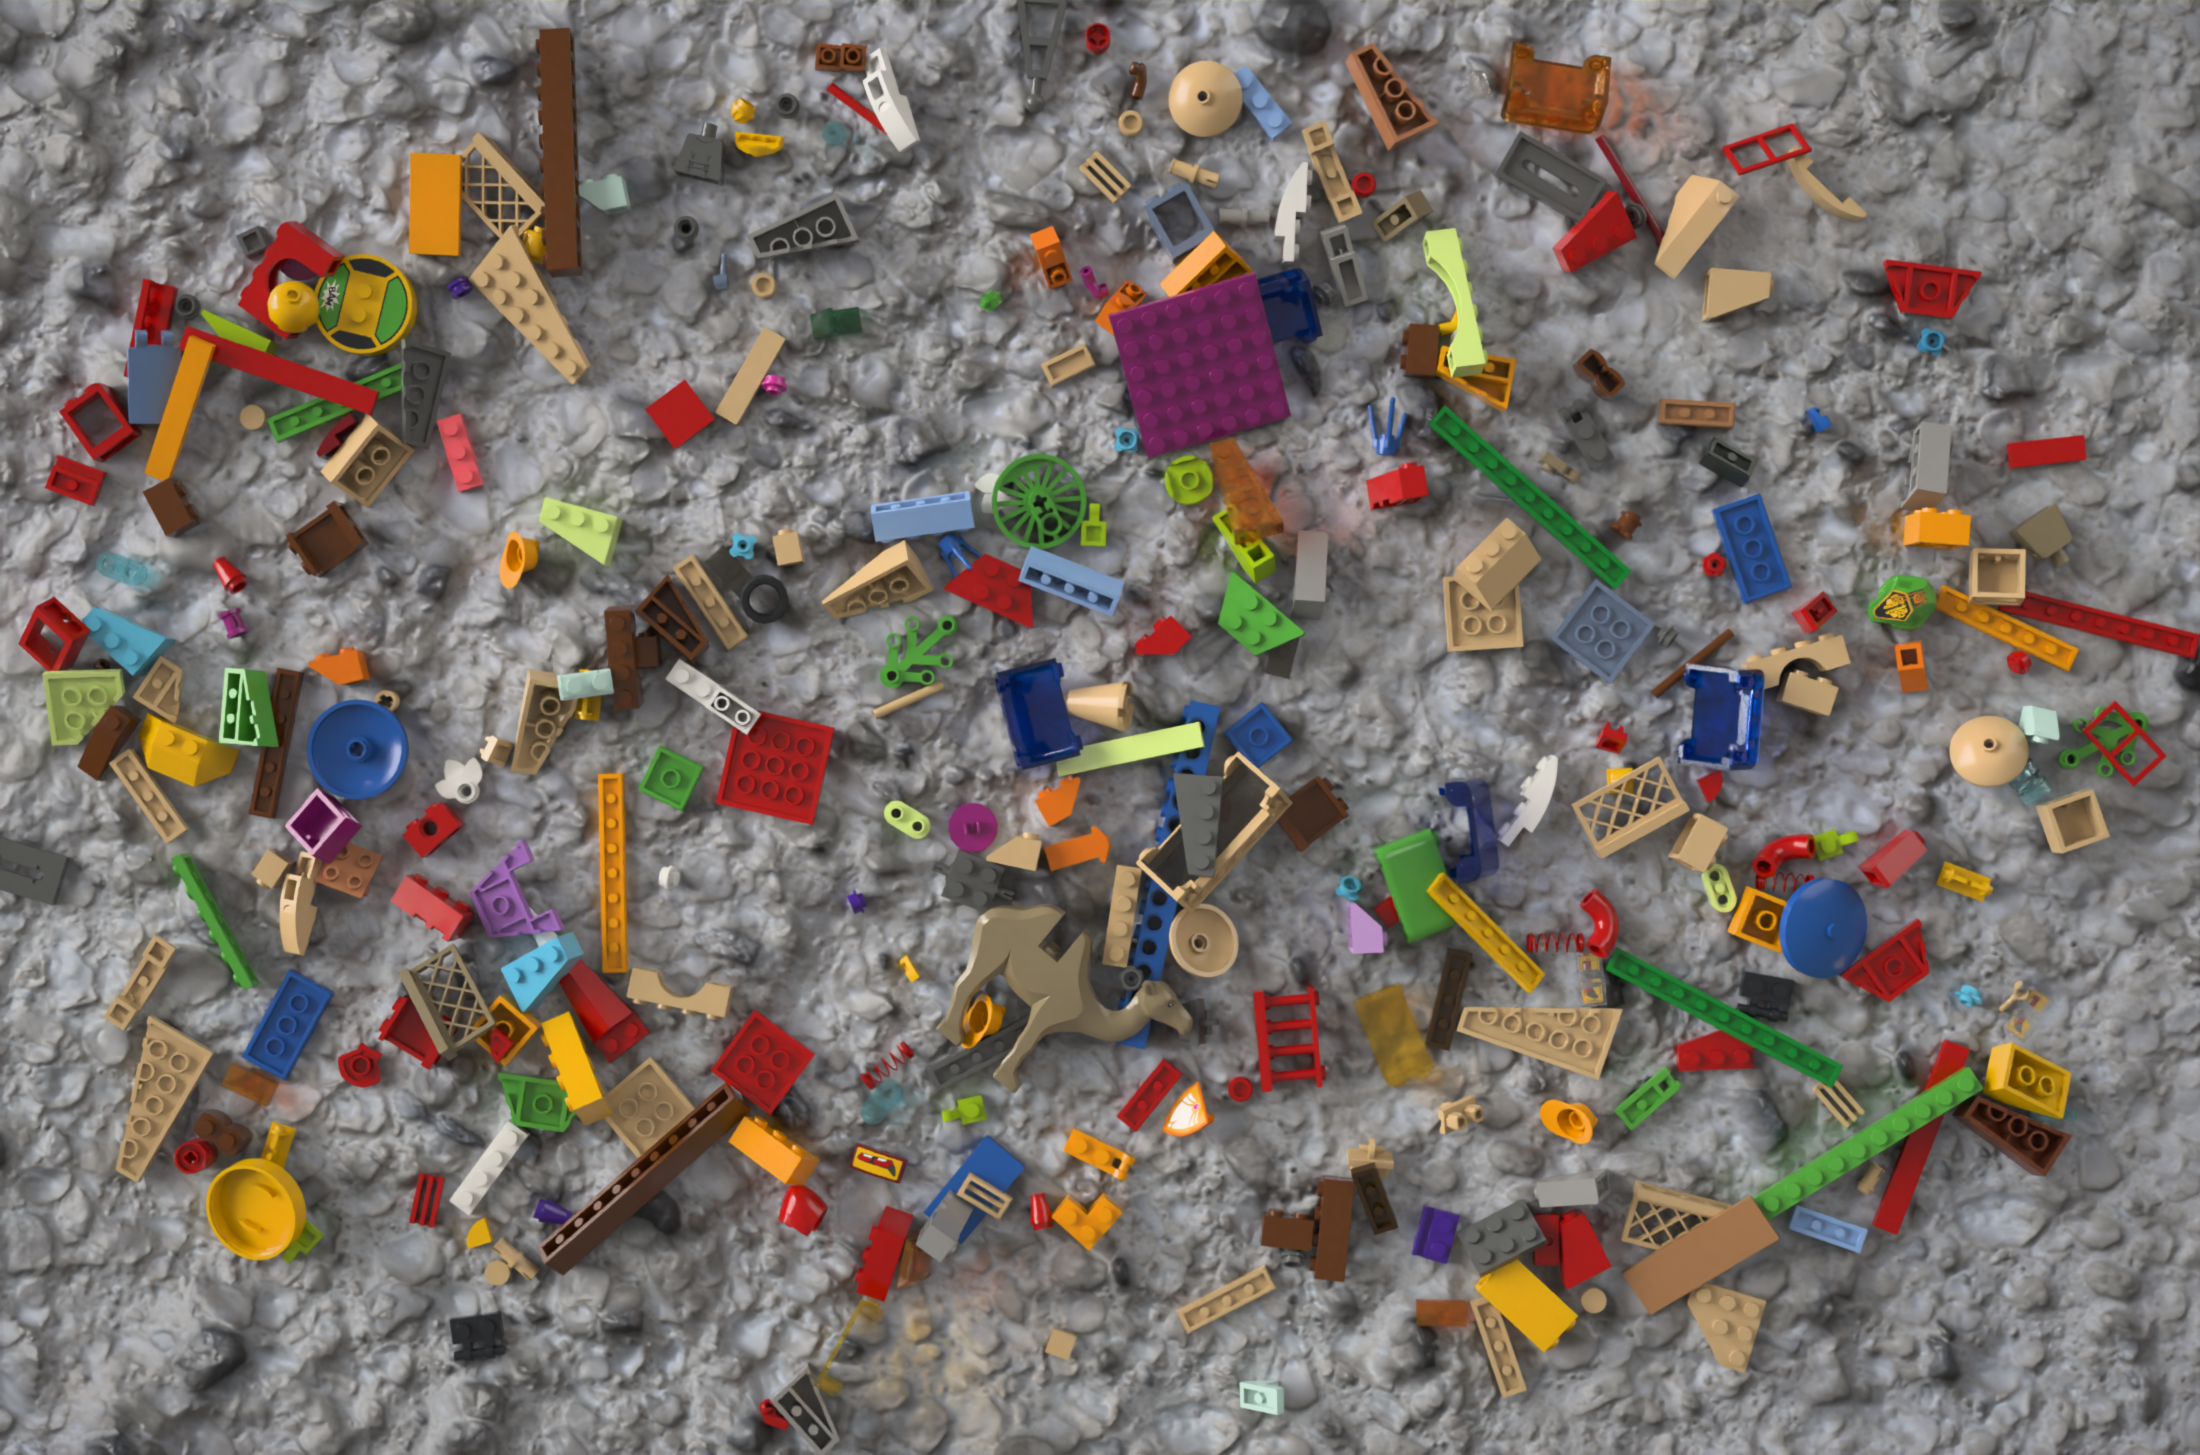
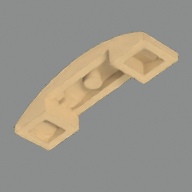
[1302,121,1363,223]
[1786,144,1867,222]
[103,934,177,1031]

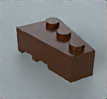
[635,574,709,664]

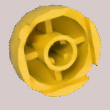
[267,281,320,333]

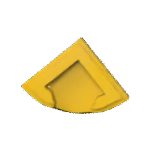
[900,955,921,982]
[467,1217,494,1249]

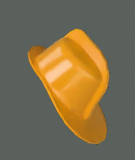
[500,531,540,589]
[961,993,1006,1049]
[1540,1100,1598,1144]

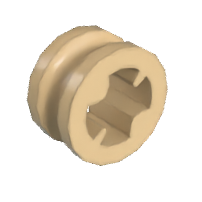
[375,690,400,712]

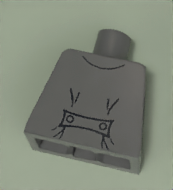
[674,122,726,186]

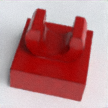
[1595,722,1628,754]

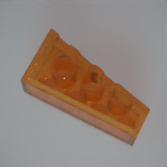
[1209,437,1284,545]

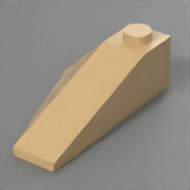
[1654,175,1740,279]
[822,540,933,619]
[510,669,578,775]

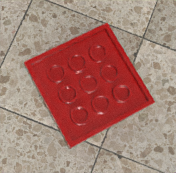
[716,710,835,825]

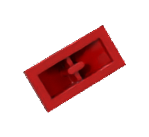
[1791,591,1837,633]

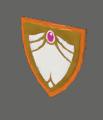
[1162,1082,1214,1137]

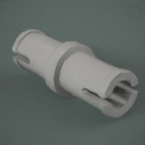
[1218,207,1269,227]

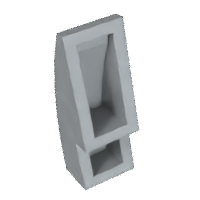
[1319,224,1369,307]

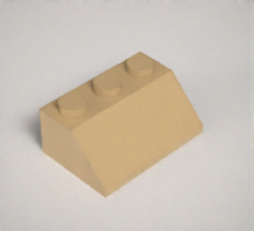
[320,414,414,508]
[1454,518,1541,611]

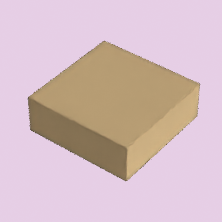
[1045,1327,1077,1360]

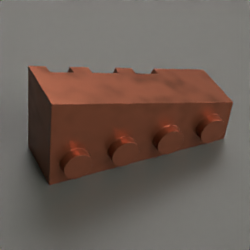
[1952,1096,2072,1177]

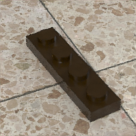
[1424,947,1473,1051]

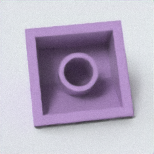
[1346,900,1388,954]

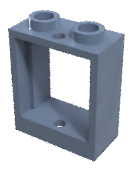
[1143,182,1215,263]

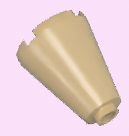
[1063,681,1134,731]

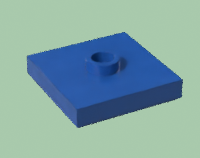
[1223,702,1293,768]

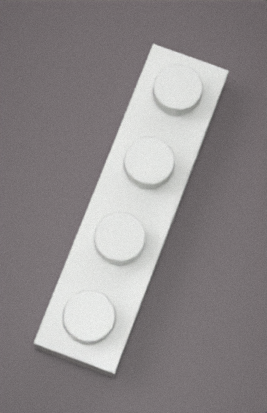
[449,1119,530,1215]

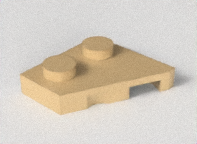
[132,656,184,724]

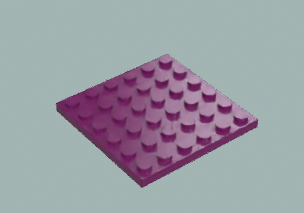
[1108,272,1291,458]

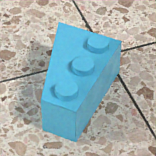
[81,607,176,677]
[501,932,584,1013]

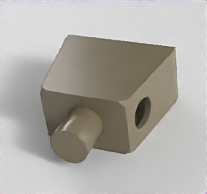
[2008,503,2073,567]

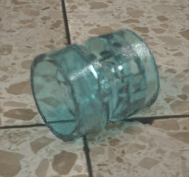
[2008,758,2052,805]

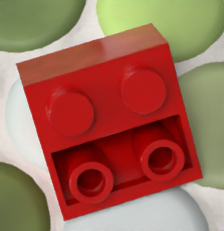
[1135,615,1192,656]

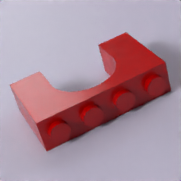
[238,221,345,340]

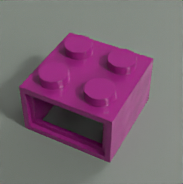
[285,788,362,864]

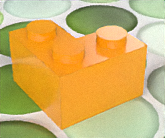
[1052,1192,1123,1251]

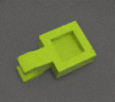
[1081,503,1107,547]
[1814,829,1859,861]
[941,1094,987,1125]
[281,1219,325,1264]

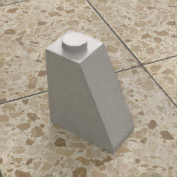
[1534,1169,1611,1208]

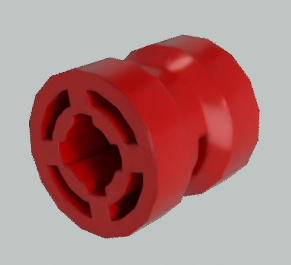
[1085,23,1110,54]

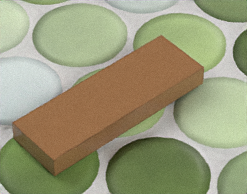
[1658,399,1735,429]

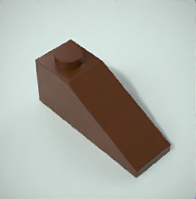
[77,705,141,781]

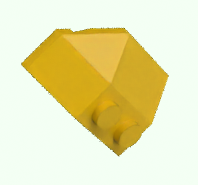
[138,713,241,787]

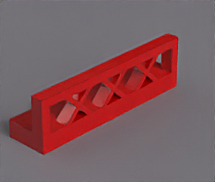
[124,278,178,378]

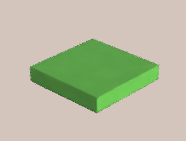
[638,745,705,812]

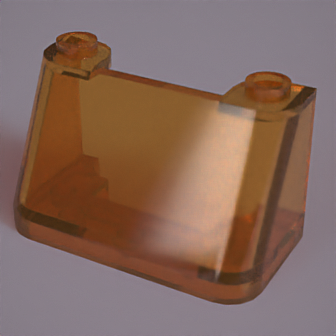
[1501,42,1611,134]

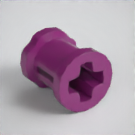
[218,608,249,639]

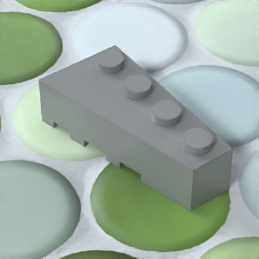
[747,193,860,261]

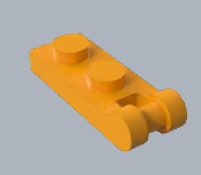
[1063,1127,1136,1181]

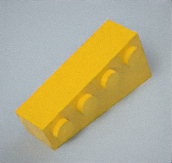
[540,1012,613,1126]

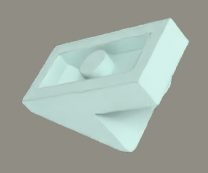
[1240,1380,1284,1415]

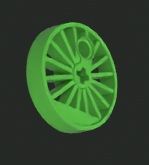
[992,454,1086,549]

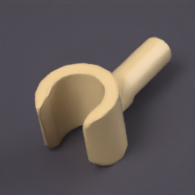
[1998,981,2030,1013]

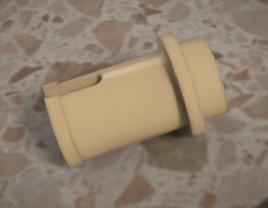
[1856,1162,1885,1196]

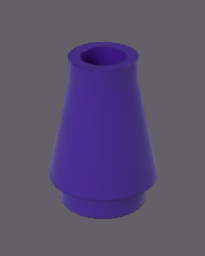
[533,1198,572,1225]

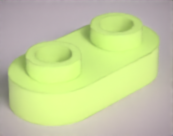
[884,801,931,839]
[1701,863,1737,912]

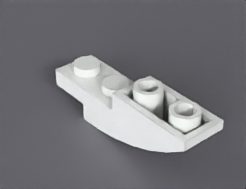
[863,48,920,152]
[1273,162,1312,266]
[666,659,761,735]
[1497,755,1558,847]

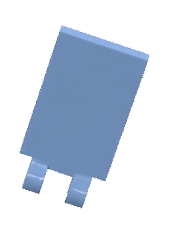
[127,330,181,424]

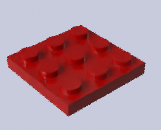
[710,1009,816,1115]

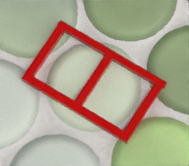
[1722,123,1812,176]
[2081,701,2167,787]

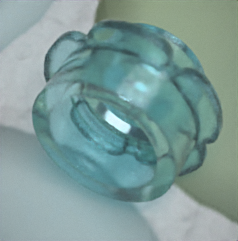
[821,121,846,145]

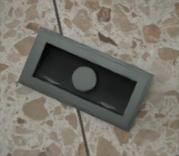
[1699,437,1757,487]

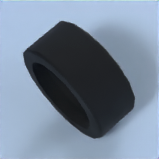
[740,574,789,624]

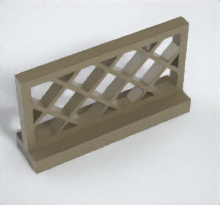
[398,944,498,1061]

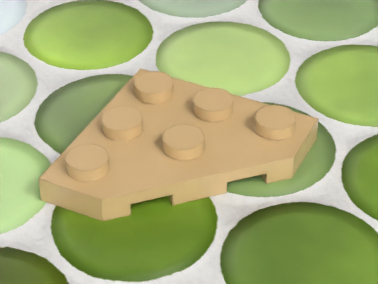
[1685,1282,1766,1373]

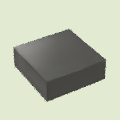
[236,225,269,260]

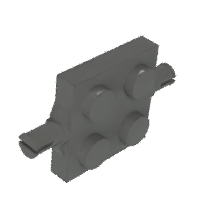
[932,849,1015,913]

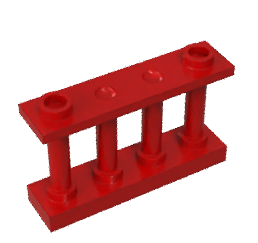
[1252,985,1326,1092]

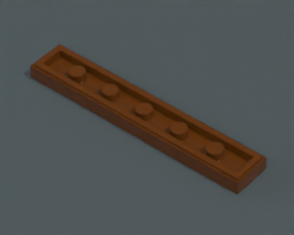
[248,668,304,819]

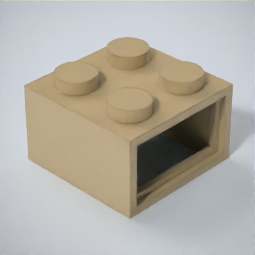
[1968,548,2026,606]
[2035,789,2110,854]
[1668,813,1728,873]

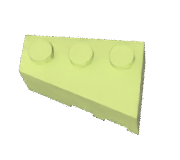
[539,497,623,567]

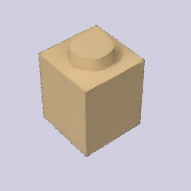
[772,528,805,567]
[251,849,296,889]

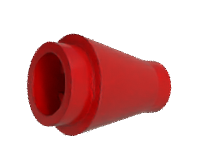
[212,557,248,594]
[1030,1193,1054,1231]

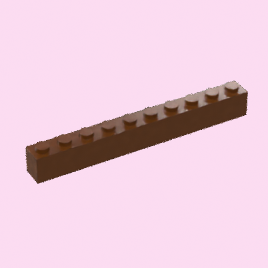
[536,28,582,278]
[537,1082,751,1276]

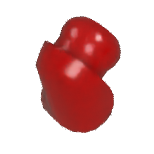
[760,1399,789,1431]

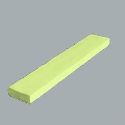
[1054,722,1205,777]

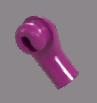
[1080,266,1109,299]

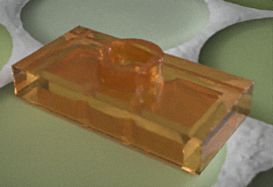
[221,1062,279,1107]
[1415,1299,1467,1327]

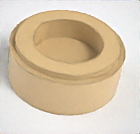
[1118,110,1143,137]
[751,273,777,299]
[240,405,267,431]
[485,1259,512,1286]
[1580,1287,1607,1313]

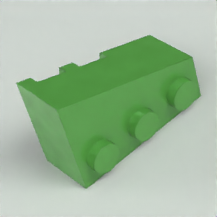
[219,668,279,747]

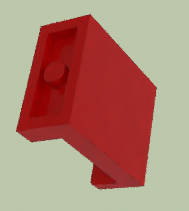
[378,994,459,1070]

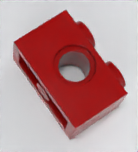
[402,802,466,858]

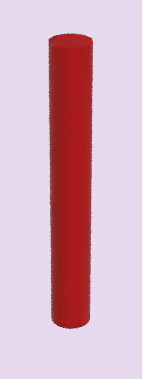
[827,83,887,135]

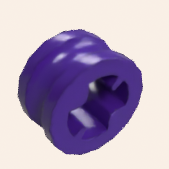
[447,277,473,299]

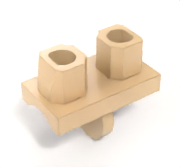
[1438,1095,1483,1135]
[1347,1138,1394,1179]

